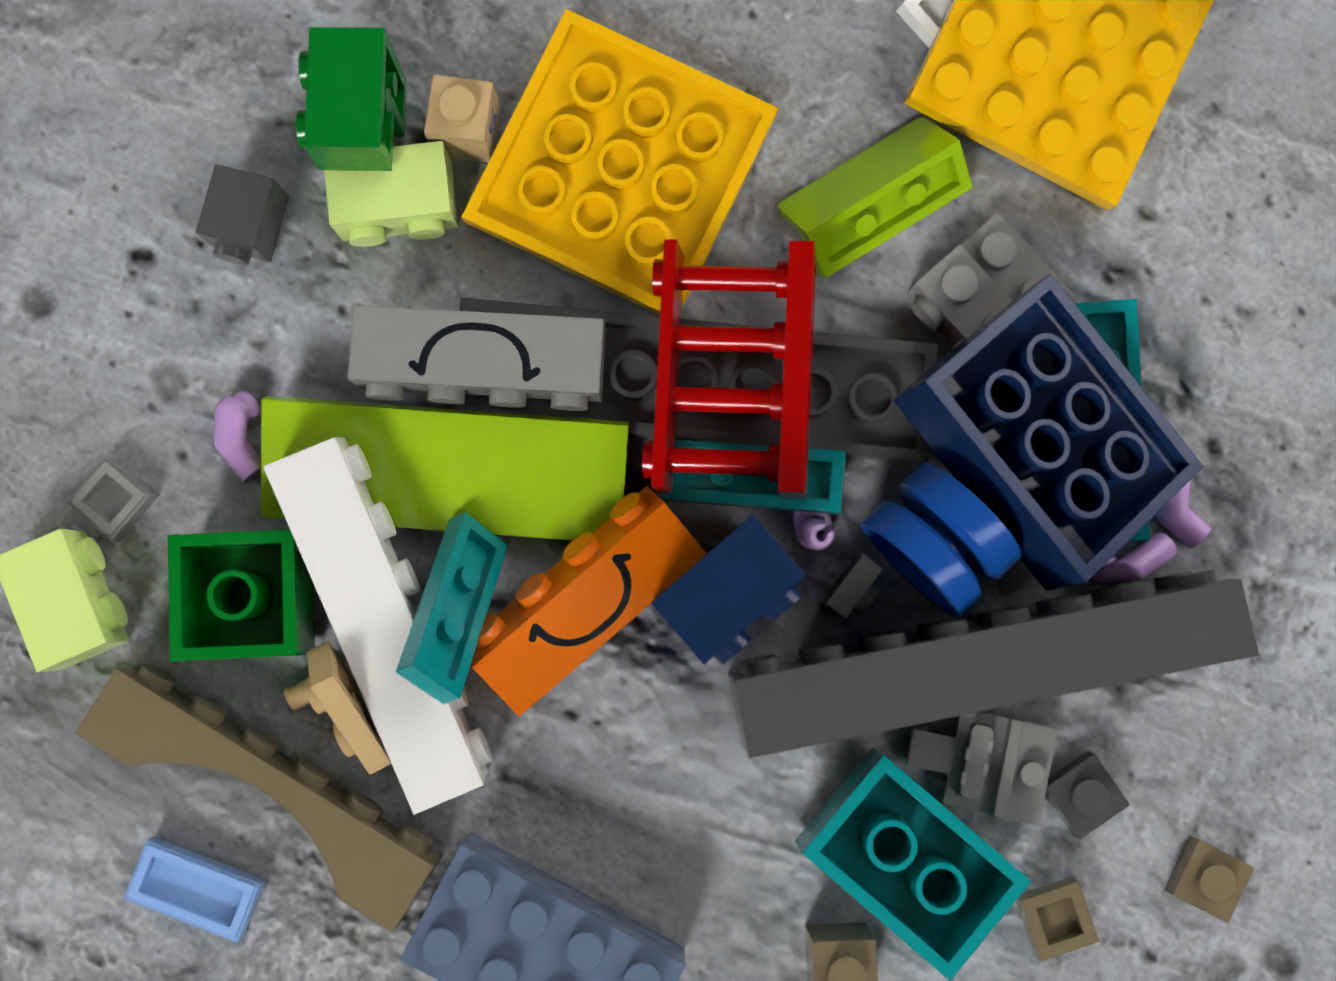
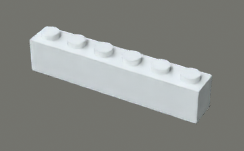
[263,437,493,815]

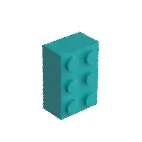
[795,747,1032,981]

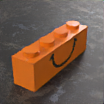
[471,486,707,717]

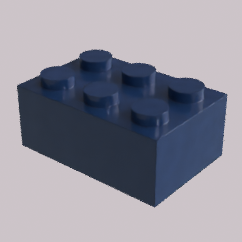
[651,514,807,665]

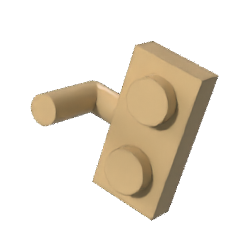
[284,641,391,775]

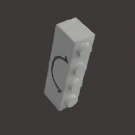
[348,305,606,411]

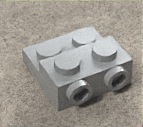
[907,212,1078,350]

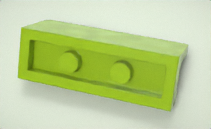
[777,117,973,279]

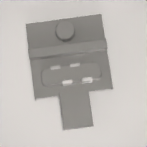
[905,712,1058,826]

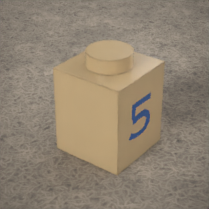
[424,74,501,163]

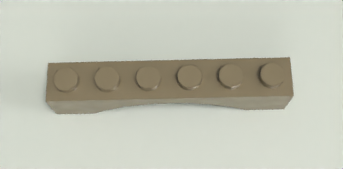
[75,663,443,933]

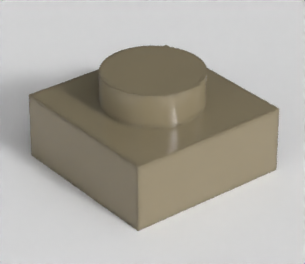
[1165,836,1254,924]
[1016,877,1100,962]

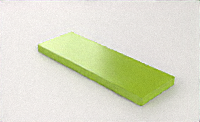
[261,395,629,540]

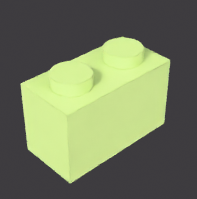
[324,141,459,247]
[0,528,129,673]

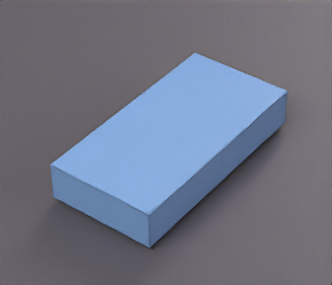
[123,837,266,943]

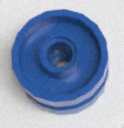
[860,461,1022,619]

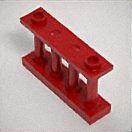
[642,239,817,499]

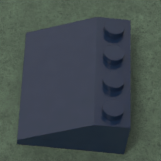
[893,273,1204,591]

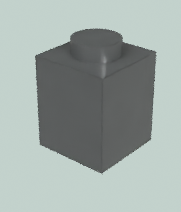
[195,164,289,265]

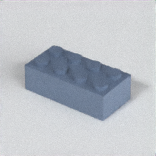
[400,832,686,981]

